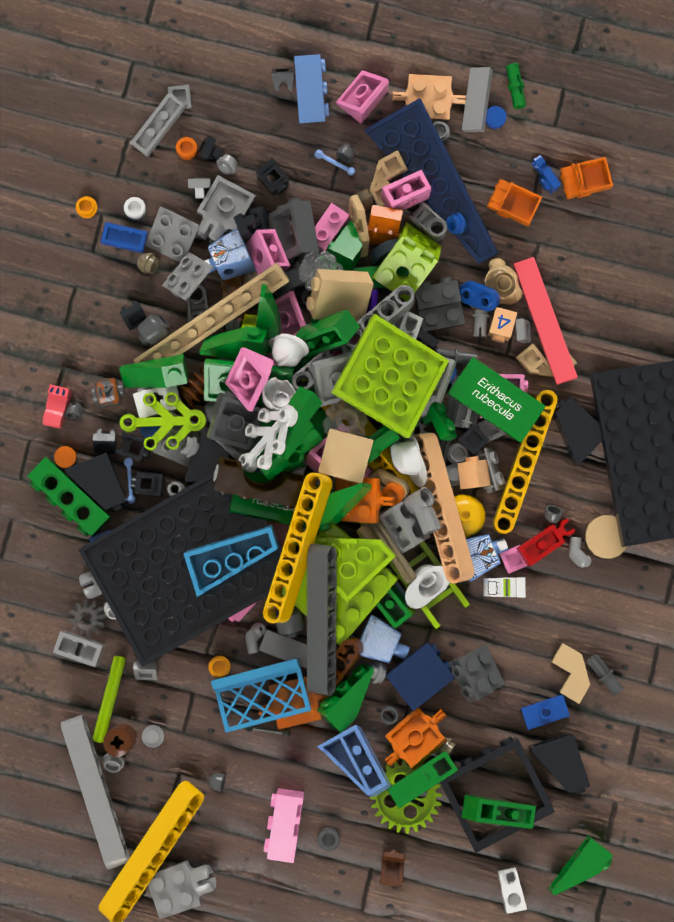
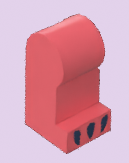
[43,385,73,429]

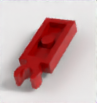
[516,519,575,567]

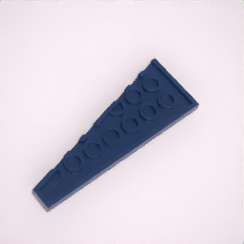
[364,98,499,264]

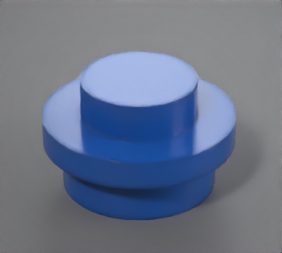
[446,212,466,235]

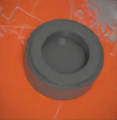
[318,827,340,851]

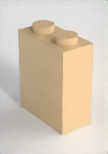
[307,269,374,321]

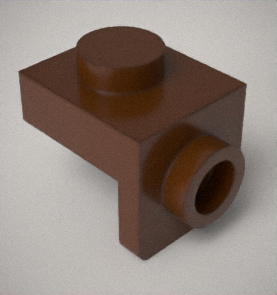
[380,850,406,887]

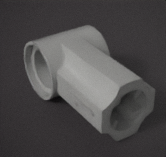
[404,487,441,536]

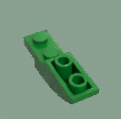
[421,393,457,441]

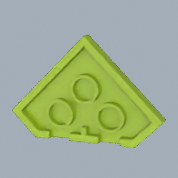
[314,537,396,602]

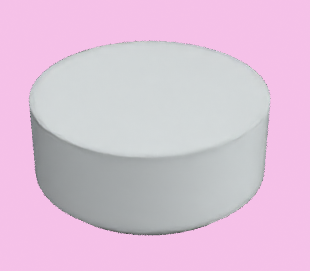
[124,197,146,220]

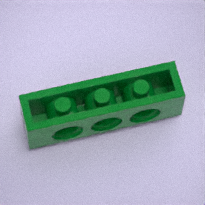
[27,457,112,537]

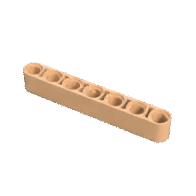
[413,432,474,583]

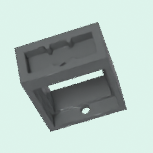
[269,198,319,264]

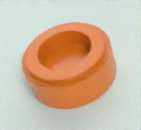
[176,137,198,160]
[54,446,77,469]
[381,482,405,506]

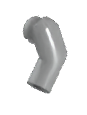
[569,537,591,568]
[245,623,266,655]

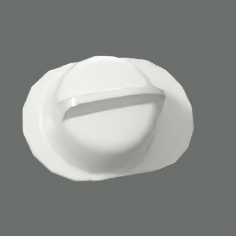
[268,334,309,367]
[390,435,427,487]
[405,564,450,609]

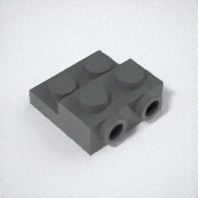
[415,277,465,333]
[206,390,262,450]
[449,644,505,703]

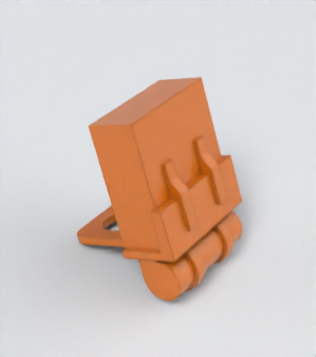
[560,157,613,199]
[487,179,542,227]
[367,205,403,245]

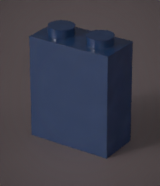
[386,642,455,711]

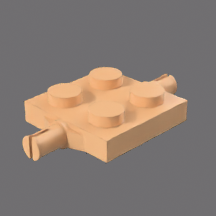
[392,74,466,121]

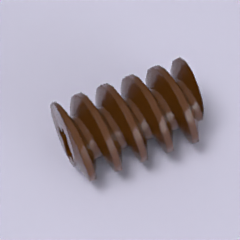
[179,367,204,409]
[103,724,137,757]

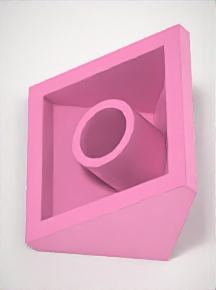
[336,70,389,124]
[275,291,306,336]
[225,348,274,411]

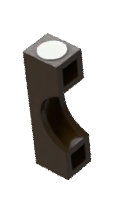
[212,456,306,509]

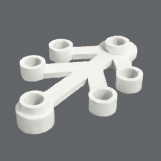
[238,405,298,473]

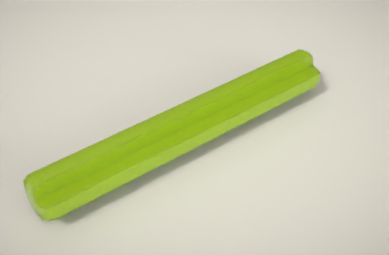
[92,656,126,743]

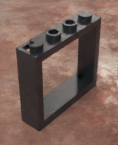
[440,736,555,853]

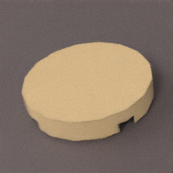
[585,515,627,559]

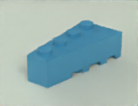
[184,525,279,597]

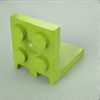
[372,222,442,301]

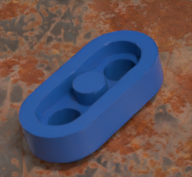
[459,281,500,311]

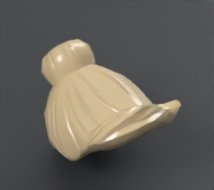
[485,258,523,304]

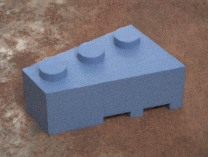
[294,54,329,123]
[317,725,392,797]

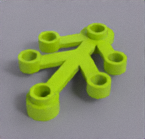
[120,392,206,451]

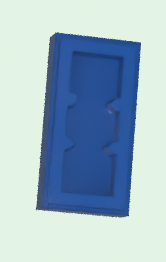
[100,222,148,254]
[520,694,570,730]

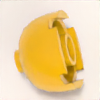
[454,494,485,538]

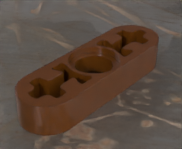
[335,637,364,689]

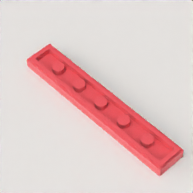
[513,257,578,385]

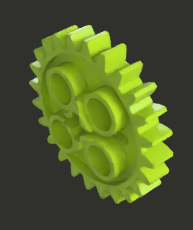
[370,760,442,834]

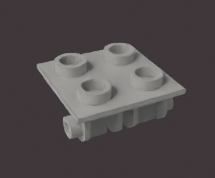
[145,206,200,262]
[162,252,213,301]
[152,411,206,467]

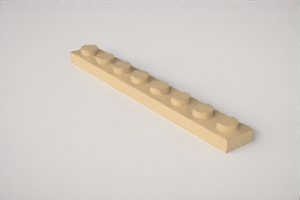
[134,262,290,363]

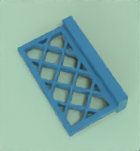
[211,658,312,733]

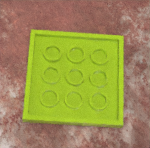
[331,314,449,438]
[282,524,399,646]

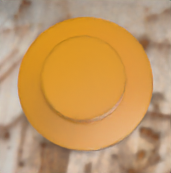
[76,196,98,218]
[208,656,231,678]

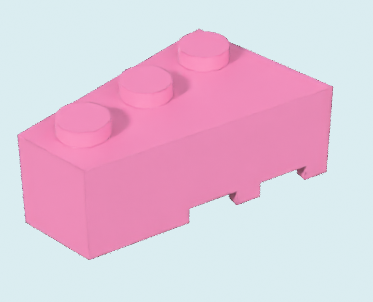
[264,788,304,863]

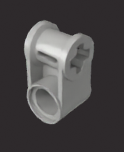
[406,202,447,242]

